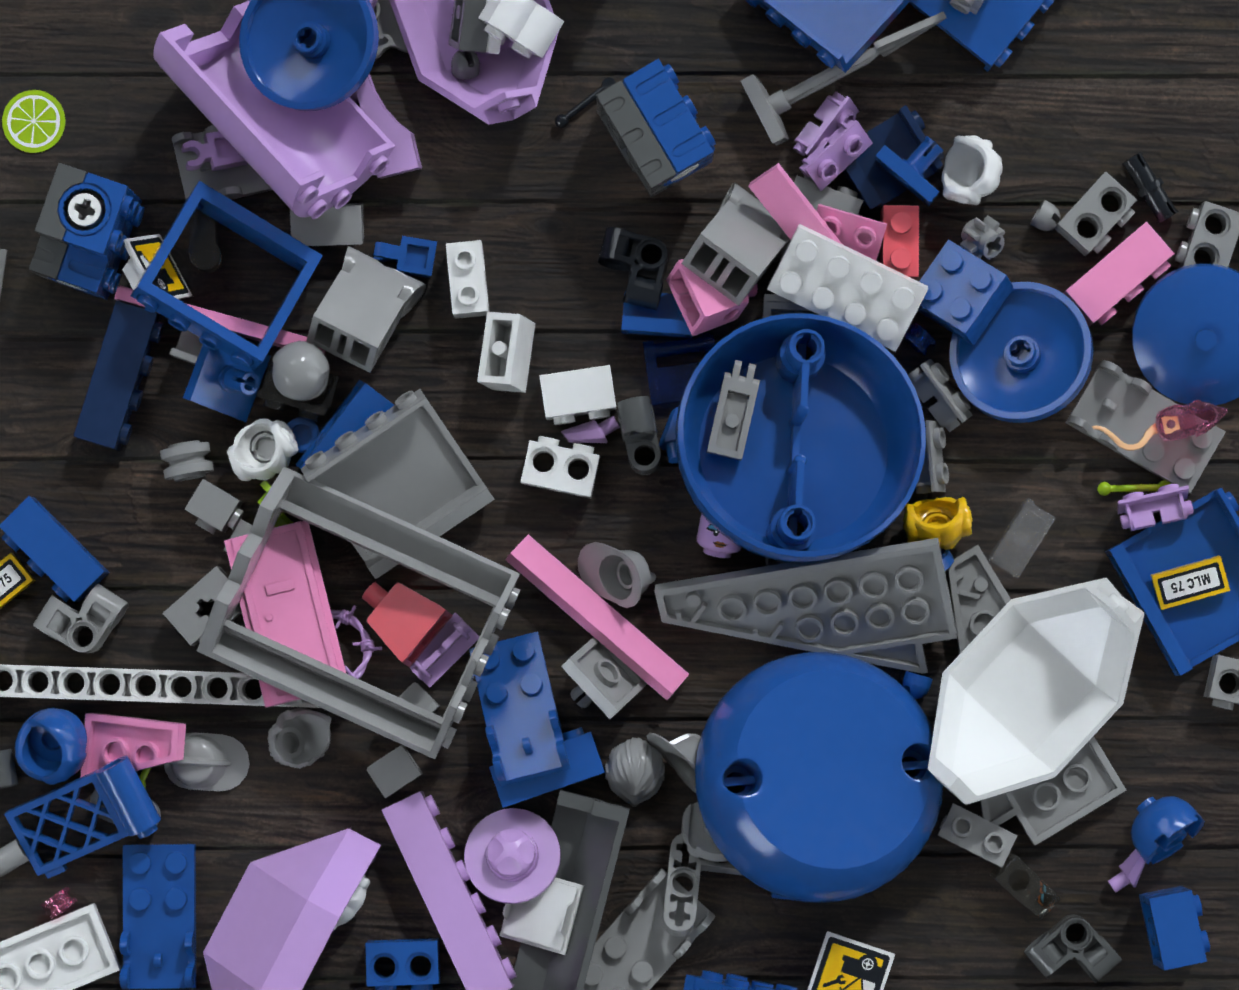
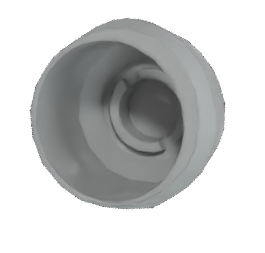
[272,341,330,401]

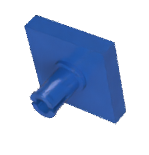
[875,136,944,207]
[183,345,271,422]

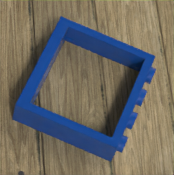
[130,181,323,370]

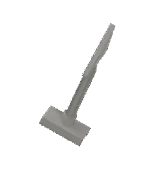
[741,12,947,146]

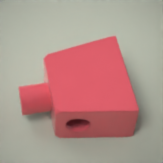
[362,582,453,668]

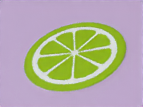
[2,90,65,153]

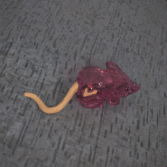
[1092,400,1227,451]

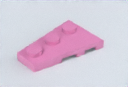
[80,712,186,778]

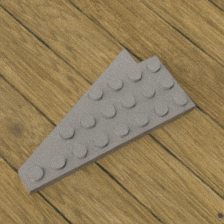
[654,538,957,674]
[947,545,1126,846]

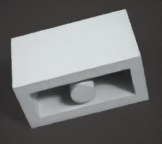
[477,312,535,393]
[539,365,616,425]

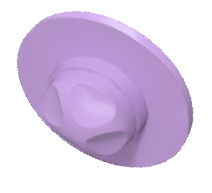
[464,808,561,904]

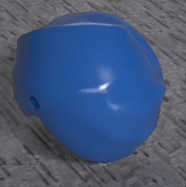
[14,708,87,785]

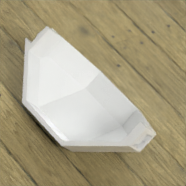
[928,578,1144,805]

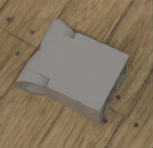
[681,182,791,306]
[307,246,426,373]

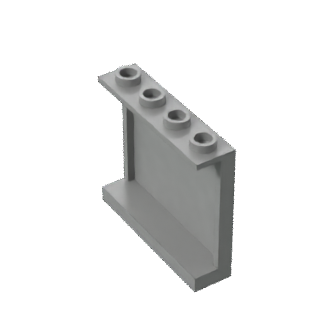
[301,389,495,579]

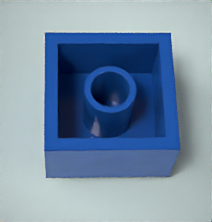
[917,239,1014,346]
[1139,886,1210,971]

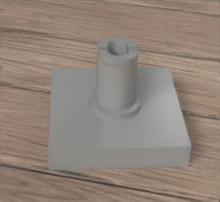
[561,637,647,719]

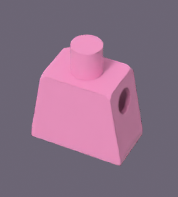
[666,259,758,336]

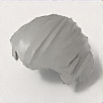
[267,707,332,769]
[605,737,665,807]

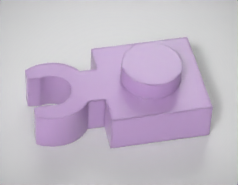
[181,131,248,171]

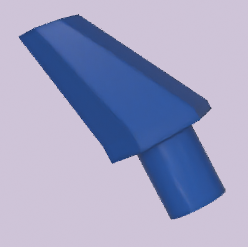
[659,407,678,464]

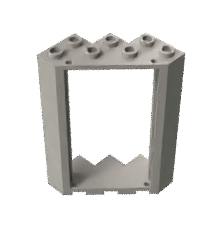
[197,467,521,759]

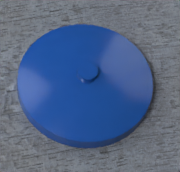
[239,0,379,111]
[1132,264,1239,406]
[949,282,1093,423]

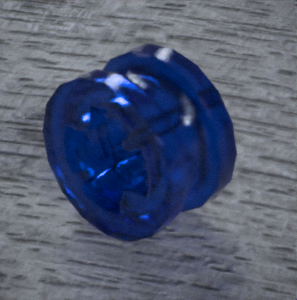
[903,322,937,357]

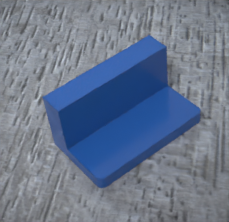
[621,291,692,338]

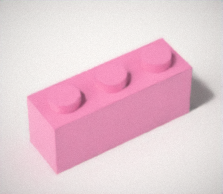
[1063,221,1175,326]

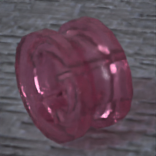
[41,886,78,920]

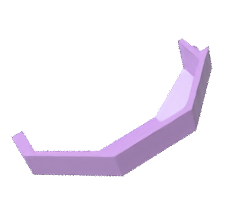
[389,0,559,125]
[203,827,381,990]

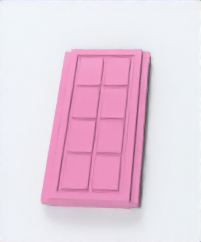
[224,521,347,708]

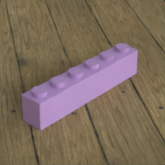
[382,791,517,990]

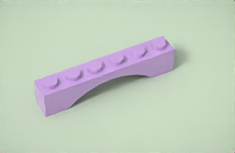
[351,0,422,179]

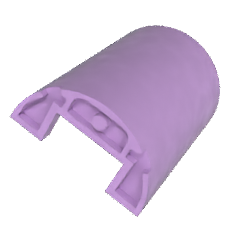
[153,0,395,219]

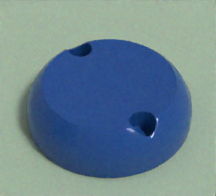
[675,313,926,562]
[695,652,943,903]

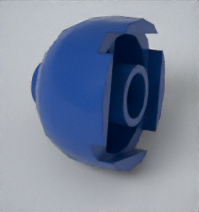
[1131,796,1205,864]

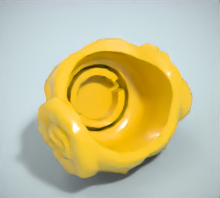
[903,497,972,550]

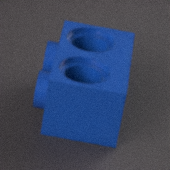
[365,938,441,990]

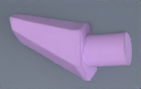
[561,416,620,443]
[1108,849,1146,893]

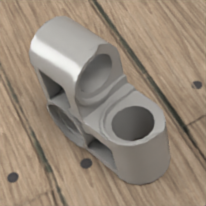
[33,584,129,653]

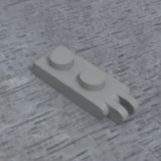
[707,360,760,461]

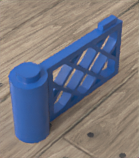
[4,756,161,879]

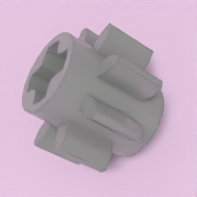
[960,215,1005,260]

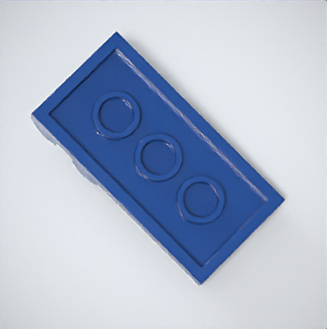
[469,631,571,786]
[119,844,196,989]

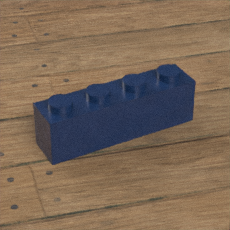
[74,300,164,451]

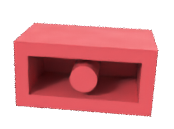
[880,205,919,280]

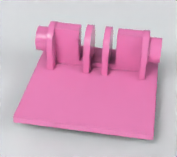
[817,204,887,261]

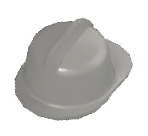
[578,542,656,608]
[164,733,250,791]
[646,733,701,793]

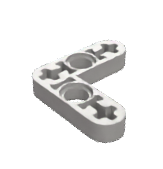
[663,833,742,937]

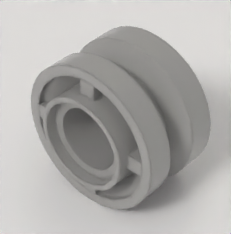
[160,440,214,482]

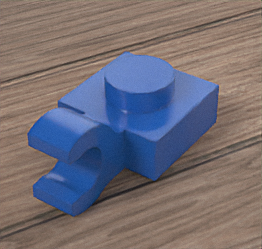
[373,236,437,279]

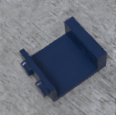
[842,105,944,214]

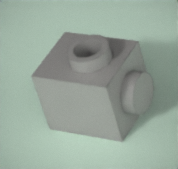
[185,479,244,535]

